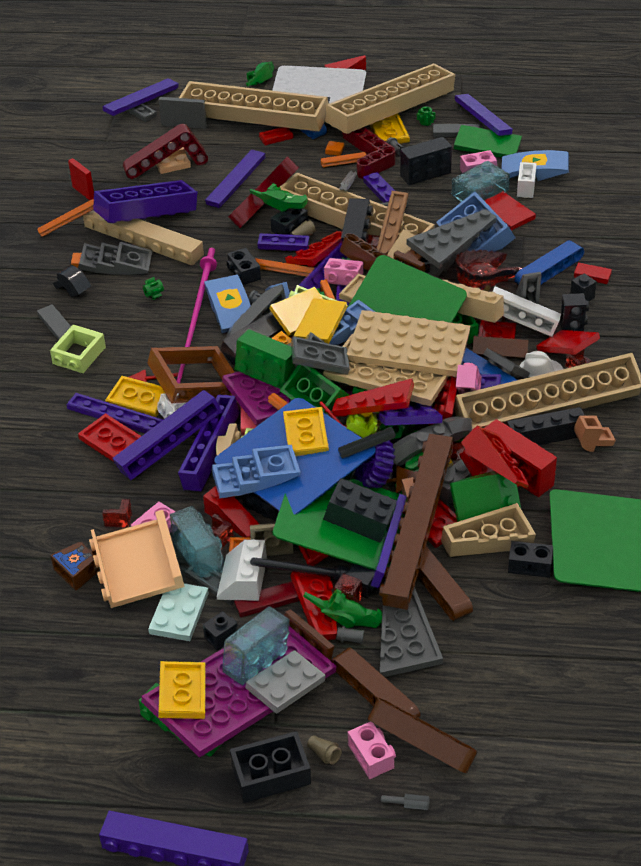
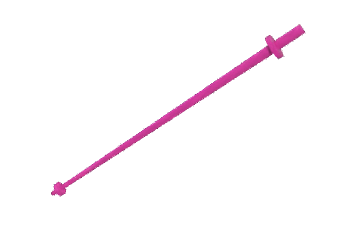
[177,248,217,383]

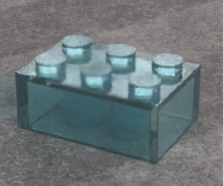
[451,161,510,202]
[170,506,224,579]
[222,606,290,686]

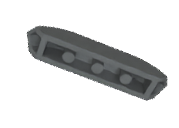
[226,284,286,338]
[393,416,472,466]

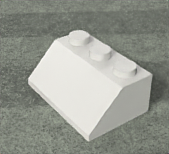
[217,539,267,601]

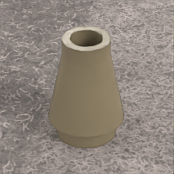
[290,220,316,236]
[307,735,342,764]

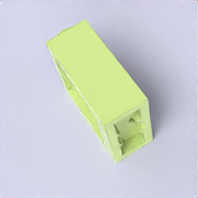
[50,325,106,373]

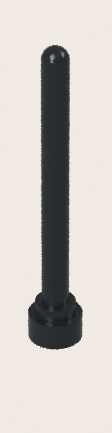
[250,557,349,583]

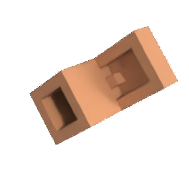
[574,416,616,452]

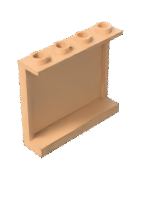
[89,510,185,608]

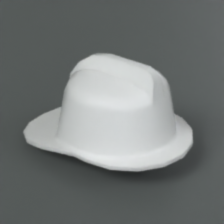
[520,351,563,377]

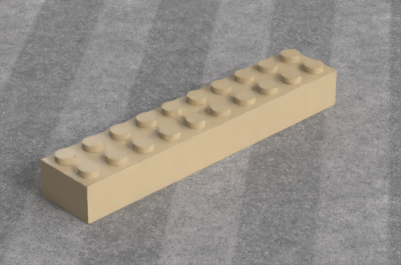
[325,63,455,134]
[179,81,329,131]
[280,173,435,250]
[454,353,641,430]

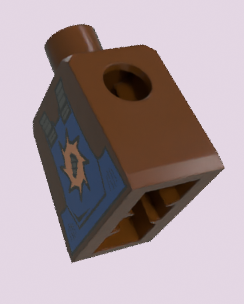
[50,542,100,591]

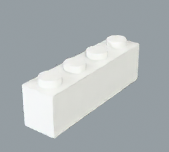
[492,286,561,337]

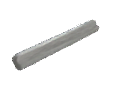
[339,170,357,191]

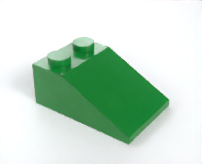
[450,471,521,522]

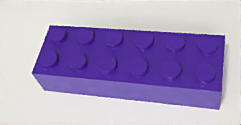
[93,180,198,223]

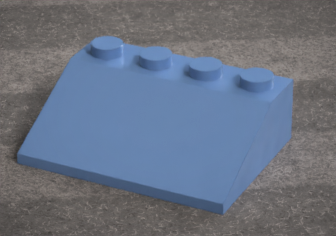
[436,192,515,260]

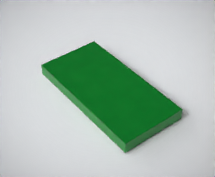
[454,125,522,158]

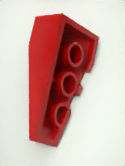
[461,425,529,488]

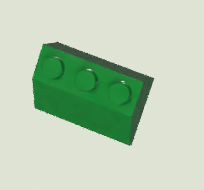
[280,365,349,414]

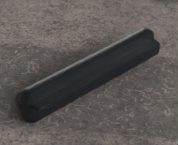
[338,427,395,458]

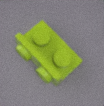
[346,413,378,438]

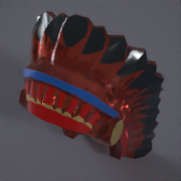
[455,249,523,291]

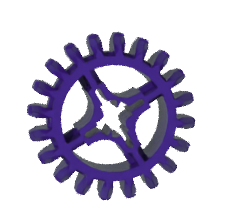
[355,440,395,488]

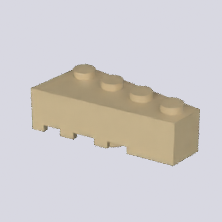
[441,503,536,557]

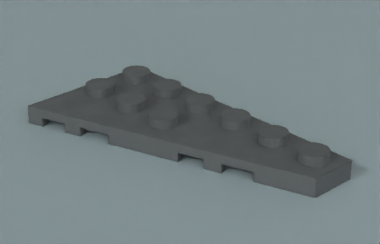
[406,209,497,269]
[380,573,443,677]

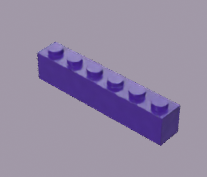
[112,390,222,480]
[178,395,240,491]
[99,811,249,866]

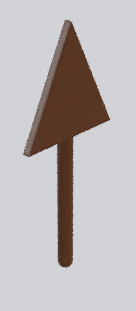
[386,466,414,493]

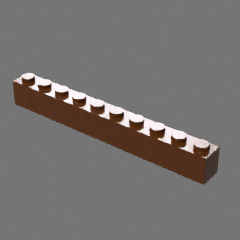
[379,433,453,610]

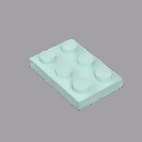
[148,584,209,641]

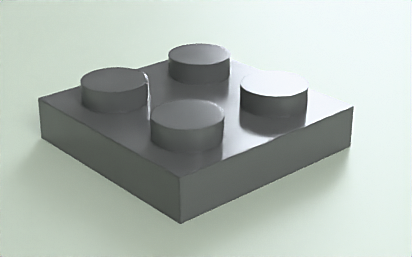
[484,348,530,379]

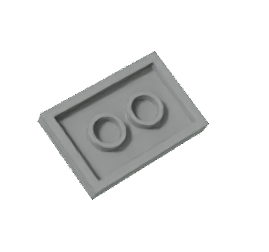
[245,650,326,714]

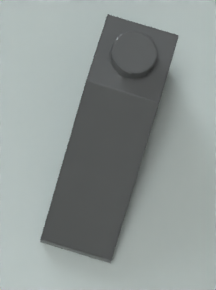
[516,272,541,304]

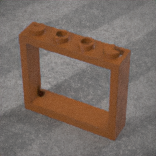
[147,346,235,403]

